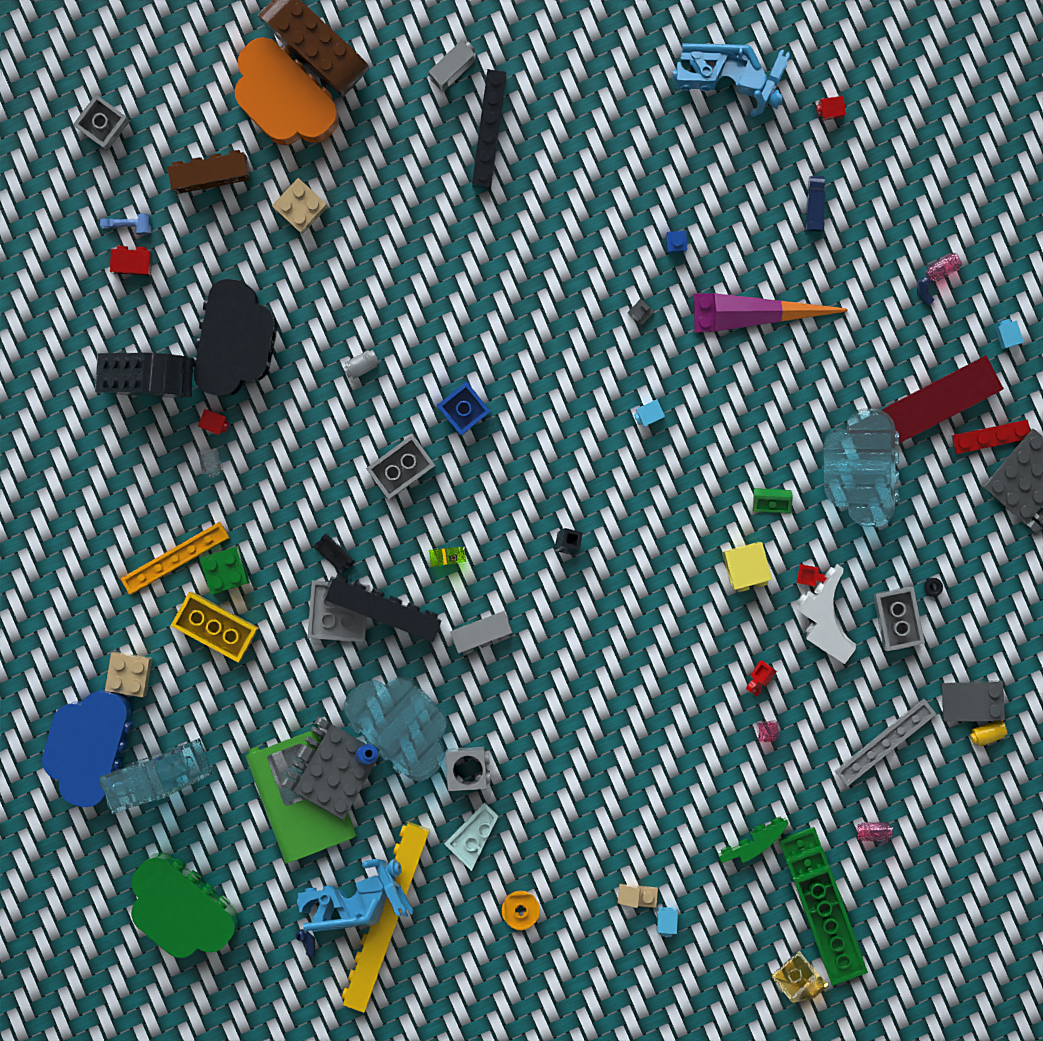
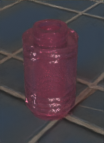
[925,253,962,282]
[857,822,893,842]

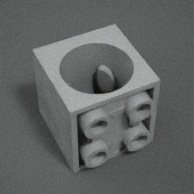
[445,747,491,791]

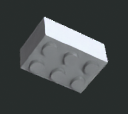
[366,434,436,500]
[873,586,925,651]

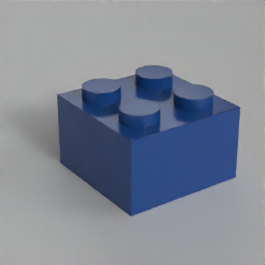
[437,381,491,436]

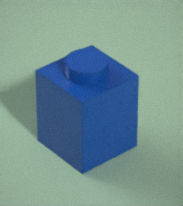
[666,231,687,254]

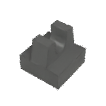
[628,299,655,326]

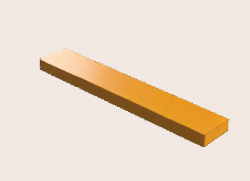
[120,521,230,595]

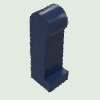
[805,176,825,232]

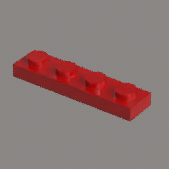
[951,419,1030,454]

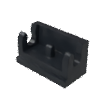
[314,533,355,573]

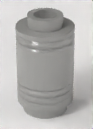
[343,350,380,379]

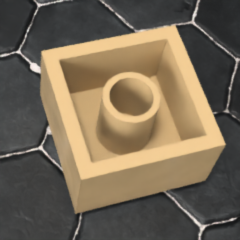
[272,178,328,235]
[105,652,153,697]

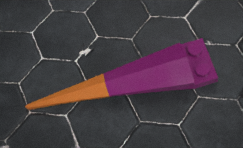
[693,293,848,333]

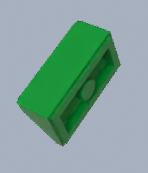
[753,488,793,514]

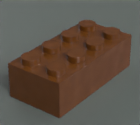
[167,150,252,194]

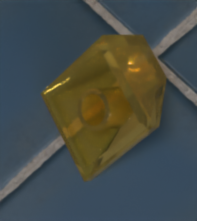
[771,951,829,1003]

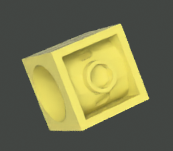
[722,542,772,592]

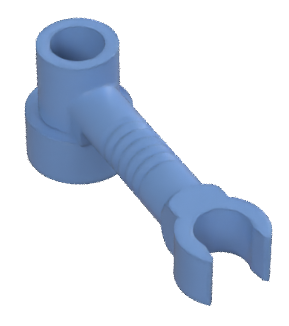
[100,214,152,235]

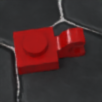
[796,564,827,586]
[746,660,777,697]

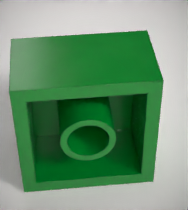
[199,546,250,595]

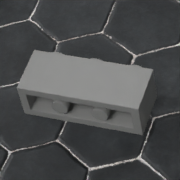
[450,611,512,655]

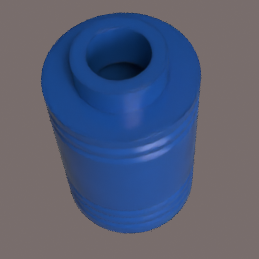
[355,744,378,765]

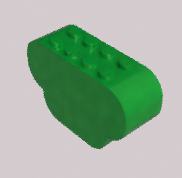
[131,852,239,958]

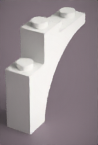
[797,564,856,664]

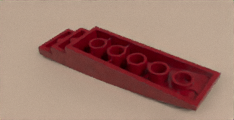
[847,355,1004,461]

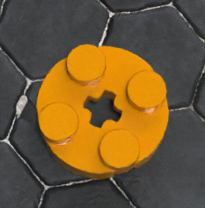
[502,891,540,930]

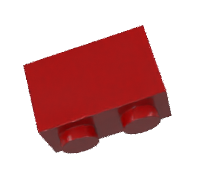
[110,246,152,276]

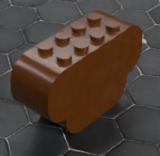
[257,0,370,97]

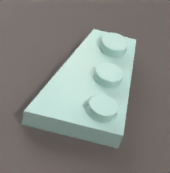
[444,802,498,871]

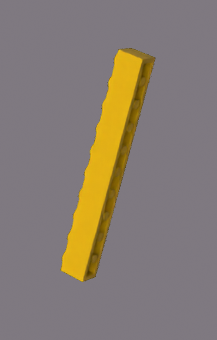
[341,821,430,1013]

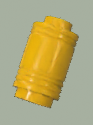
[970,720,1008,747]

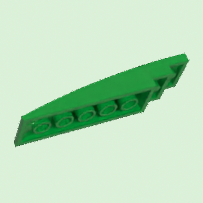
[778,827,868,986]

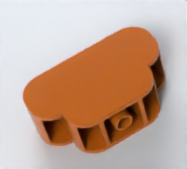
[235,37,339,145]

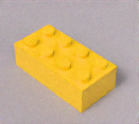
[171,591,259,663]

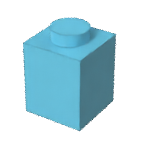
[995,319,1024,349]
[634,399,665,427]
[657,907,678,937]

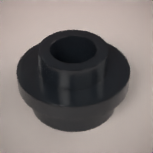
[924,578,943,597]

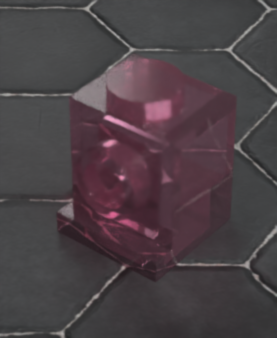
[756,720,779,742]

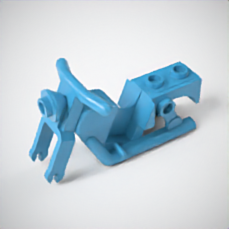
[672,43,790,117]
[297,859,414,932]

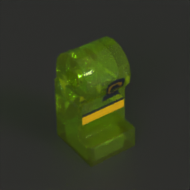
[429,547,466,567]

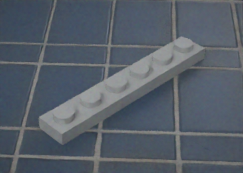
[835,699,936,787]

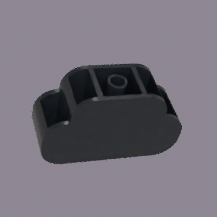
[193,279,278,397]
[95,353,195,398]

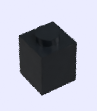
[554,528,583,555]

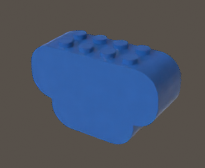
[42,689,133,807]

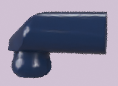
[917,277,935,306]
[296,929,315,956]

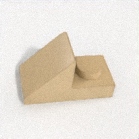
[618,884,658,908]

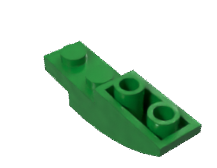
[718,816,788,863]

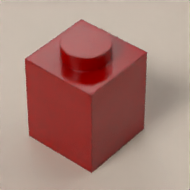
[816,96,846,121]
[198,409,229,435]

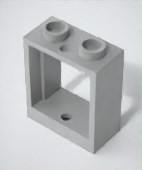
[428,40,476,92]

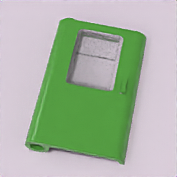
[245,731,357,863]

